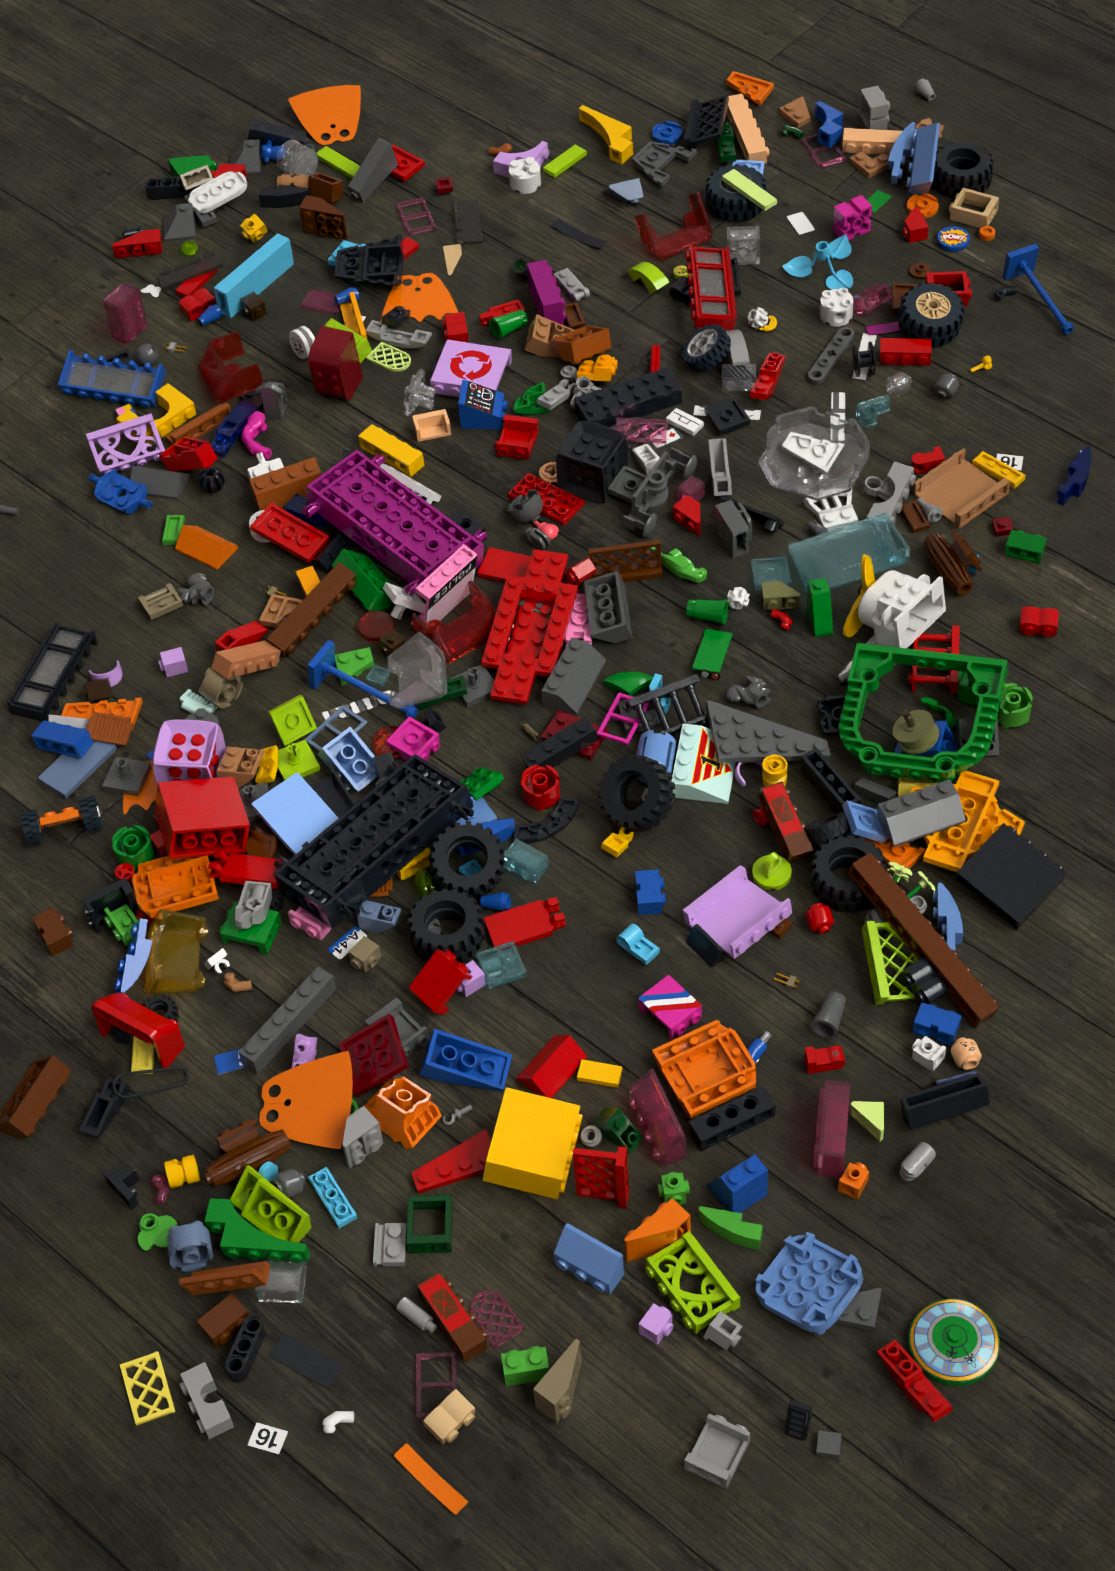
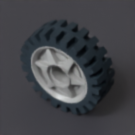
[681,324,731,372]

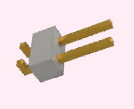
[166,342,186,353]

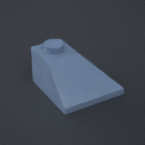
[603,178,643,204]

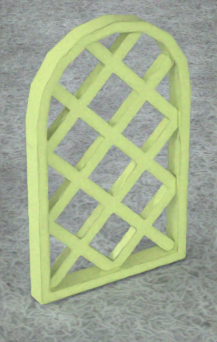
[366,342,411,372]

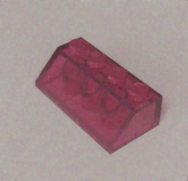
[628,1069,686,1167]

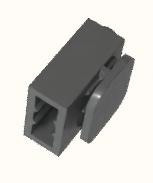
[715,500,752,558]

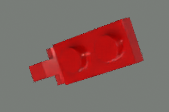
[479,300,525,326]

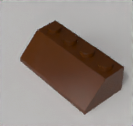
[0,1055,71,1139]

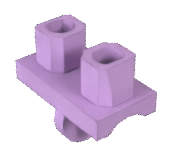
[292,1034,317,1068]

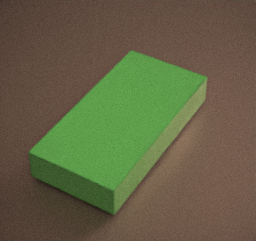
[162,515,185,545]

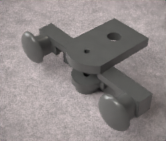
[607,447,697,538]

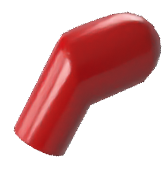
[771,609,792,630]

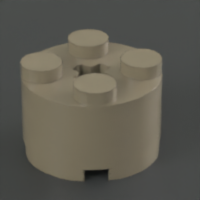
[198,667,243,709]

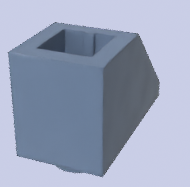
[357,900,401,933]

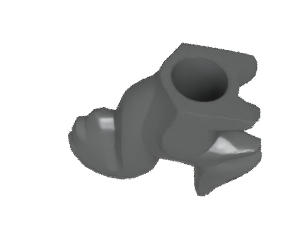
[177,573,214,606]
[725,675,771,709]

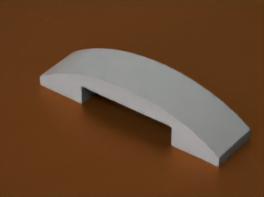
[365,320,432,348]
[726,329,750,366]

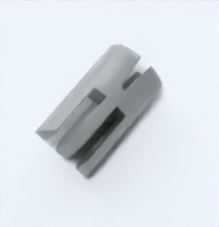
[899,1142,936,1181]

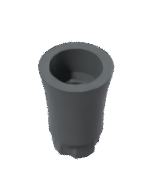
[810,991,846,1040]

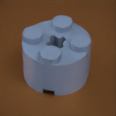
[166,1221,213,1272]

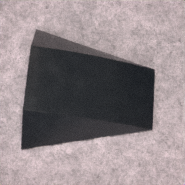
[334,234,404,286]

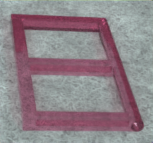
[801,133,846,168]
[396,197,436,235]
[416,1351,457,1419]

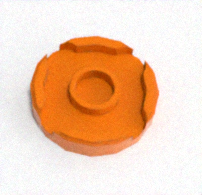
[907,193,939,218]

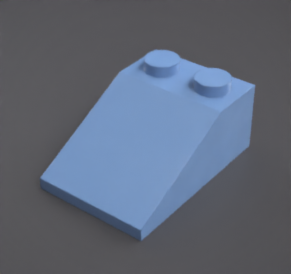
[318,726,377,793]

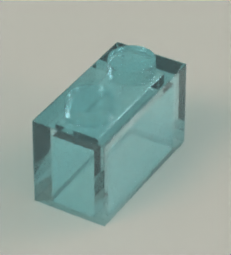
[504,839,549,883]

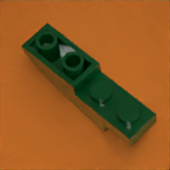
[716,121,736,162]

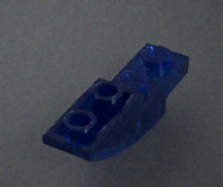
[210,401,259,457]
[1057,445,1092,506]

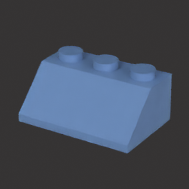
[554,1223,624,1295]

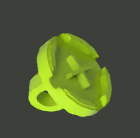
[752,852,792,890]

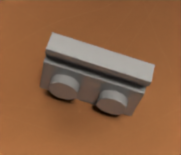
[373,1223,407,1266]

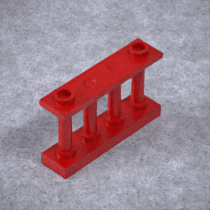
[908,625,960,694]

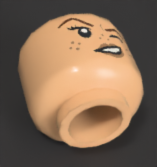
[951,1038,981,1070]

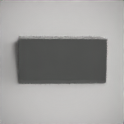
[131,466,190,500]

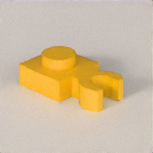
[601,827,634,857]

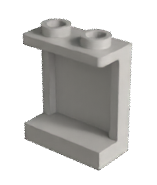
[684,1414,750,1489]

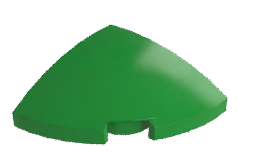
[514,382,550,414]
[603,672,653,696]

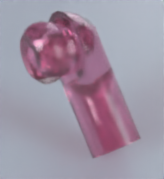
[151,1174,171,1205]

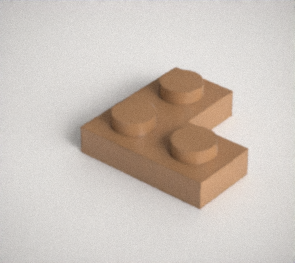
[850,151,889,178]

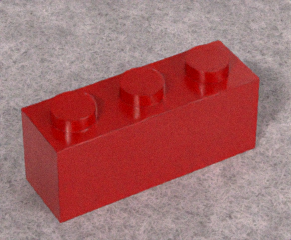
[880,338,932,366]

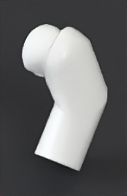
[322,1411,354,1433]

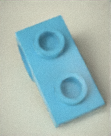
[616,923,660,965]

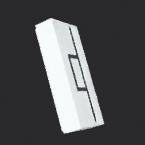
[666,408,704,436]

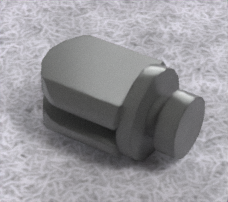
[525,527,551,551]

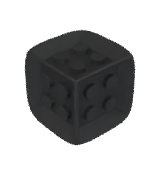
[556,421,628,503]

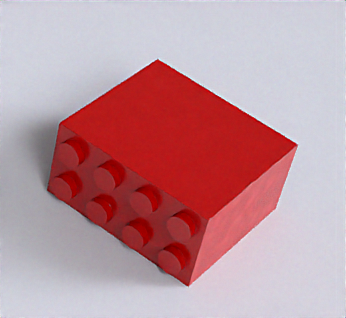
[154,777,250,859]

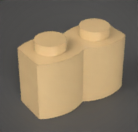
[423,1389,475,1444]

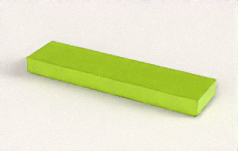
[315,146,360,179]

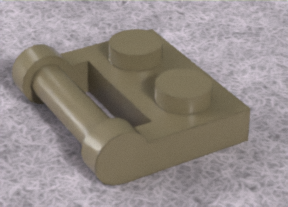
[137,583,183,620]

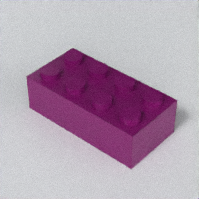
[527,260,566,325]

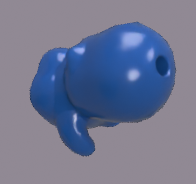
[261,140,287,163]

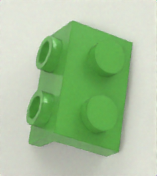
[103,904,138,946]

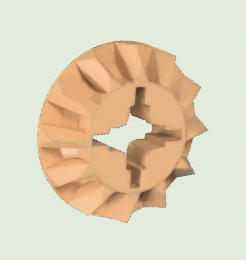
[539,462,558,484]

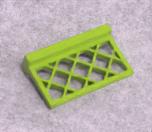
[862,921,918,1005]

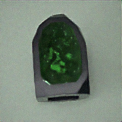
[513,258,533,279]

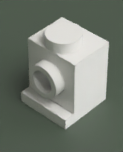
[912,1036,946,1072]

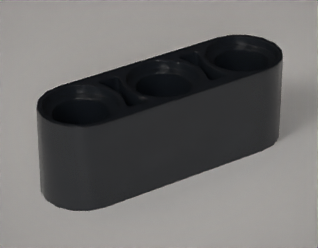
[145,177,192,200]
[225,1315,266,1383]

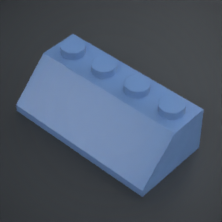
[906,123,940,195]

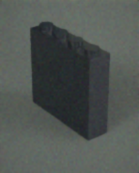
[955,823,1066,930]

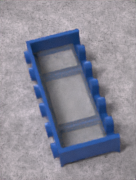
[58,350,167,408]

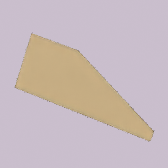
[443,244,462,275]

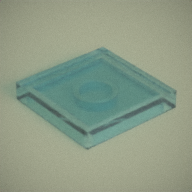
[751,556,791,590]

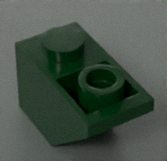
[593,1107,644,1153]

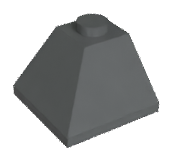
[230,140,262,175]
[164,203,196,242]

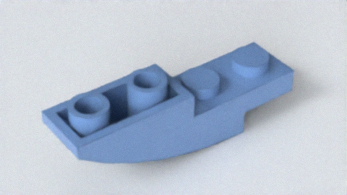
[887,122,918,185]
[933,883,963,951]

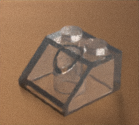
[255,1260,307,1303]

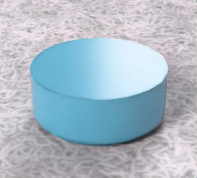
[258,1161,278,1182]

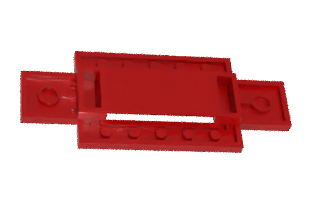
[481,549,578,705]

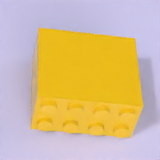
[483,1087,583,1200]

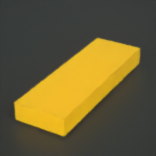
[972,451,1026,489]

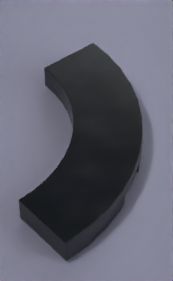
[513,797,579,844]

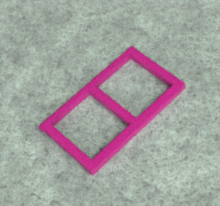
[597,693,650,745]

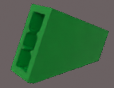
[168,155,217,177]
[807,578,833,637]

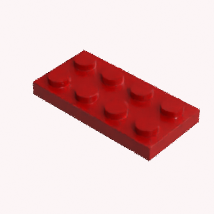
[250,503,329,564]

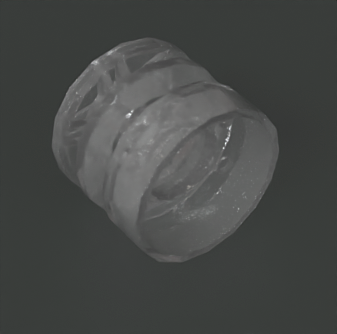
[276,139,318,176]

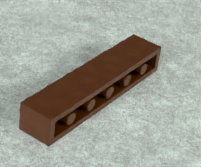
[267,562,356,658]

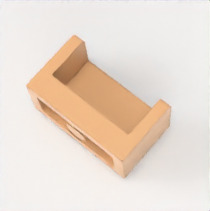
[412,409,451,442]

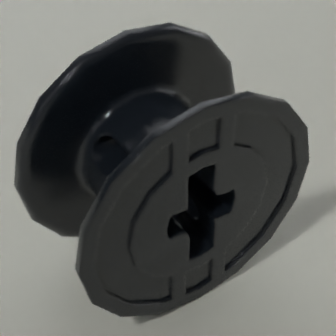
[852,341,876,377]

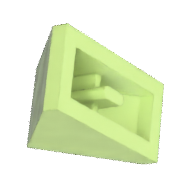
[850,1101,884,1141]

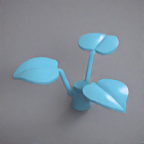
[782,234,853,290]

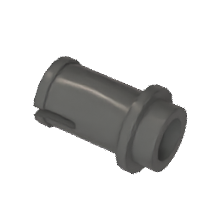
[807,520,829,541]

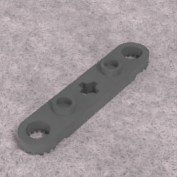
[808,327,854,385]

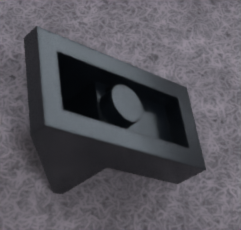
[102,1170,139,1209]

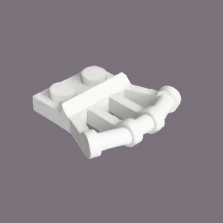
[803,487,858,532]

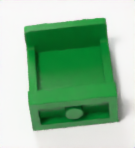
[219,902,281,955]

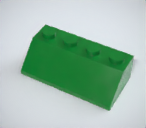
[332,549,395,612]

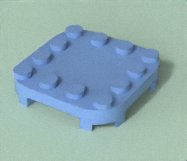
[755,1232,863,1335]

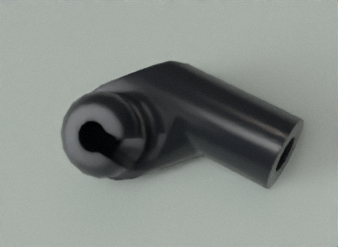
[994,286,1016,300]

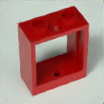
[925,271,972,306]

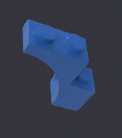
[814,101,843,148]

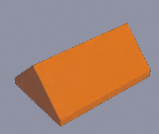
[175,525,238,570]

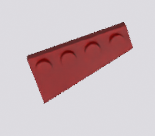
[411,1129,491,1194]

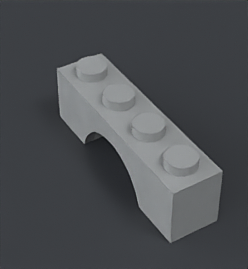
[867,461,916,533]

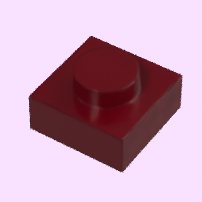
[435,177,453,194]
[992,516,1014,536]

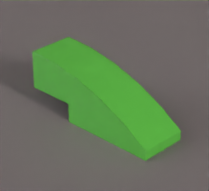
[699,1206,763,1251]

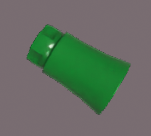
[489,310,528,340]
[686,599,728,625]

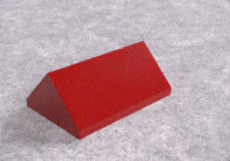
[516,1035,587,1099]

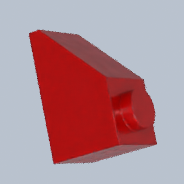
[902,206,929,243]

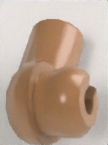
[224,972,252,992]

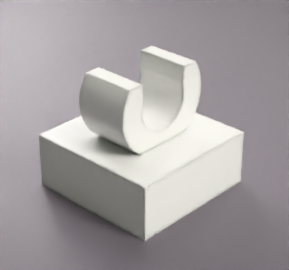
[204,948,230,975]

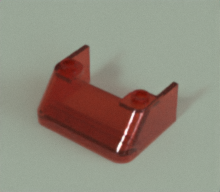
[634,192,713,259]
[198,331,263,402]
[412,580,496,663]

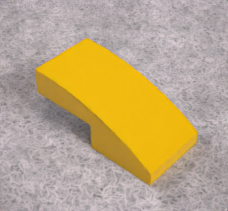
[255,745,278,784]

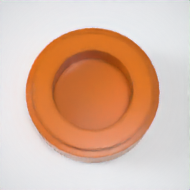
[979,226,995,241]

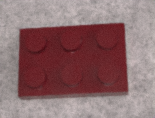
[541,710,608,760]

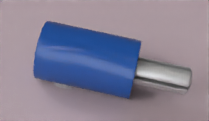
[747,1031,771,1064]

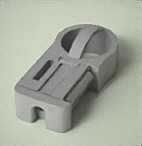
[864,476,894,501]

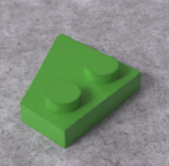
[335,647,374,685]

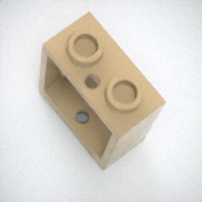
[949,188,999,228]

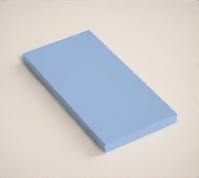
[251,772,338,855]

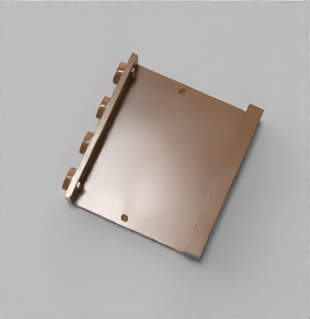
[913,448,1010,529]

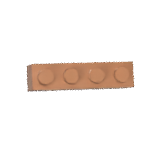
[212,640,281,679]

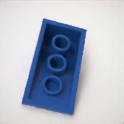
[419,1029,512,1092]

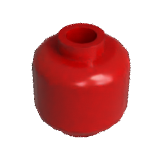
[805,903,835,934]

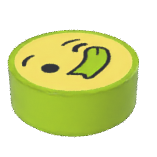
[673,265,689,280]

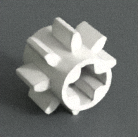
[748,307,768,329]
[727,587,750,610]

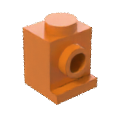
[838,1162,869,1200]

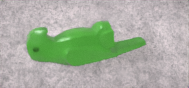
[651,547,707,583]

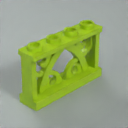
[645,1231,740,1334]

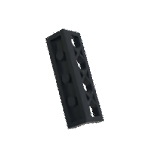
[307,528,354,573]

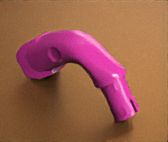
[241,411,272,459]

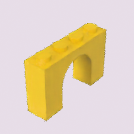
[116,383,196,448]

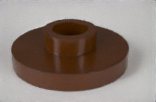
[909,262,931,280]

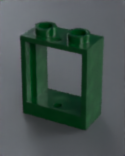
[407,1194,453,1254]

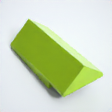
[230,1165,311,1243]

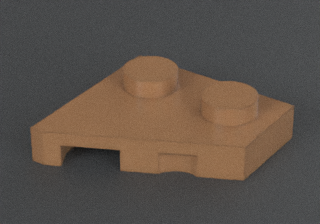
[259,594,303,628]

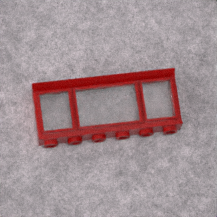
[685,245,737,330]

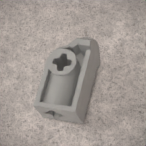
[235,881,272,930]

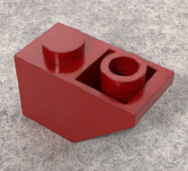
[673,495,701,536]

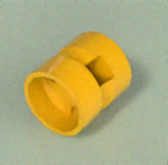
[762,755,787,787]
[164,1154,200,1189]

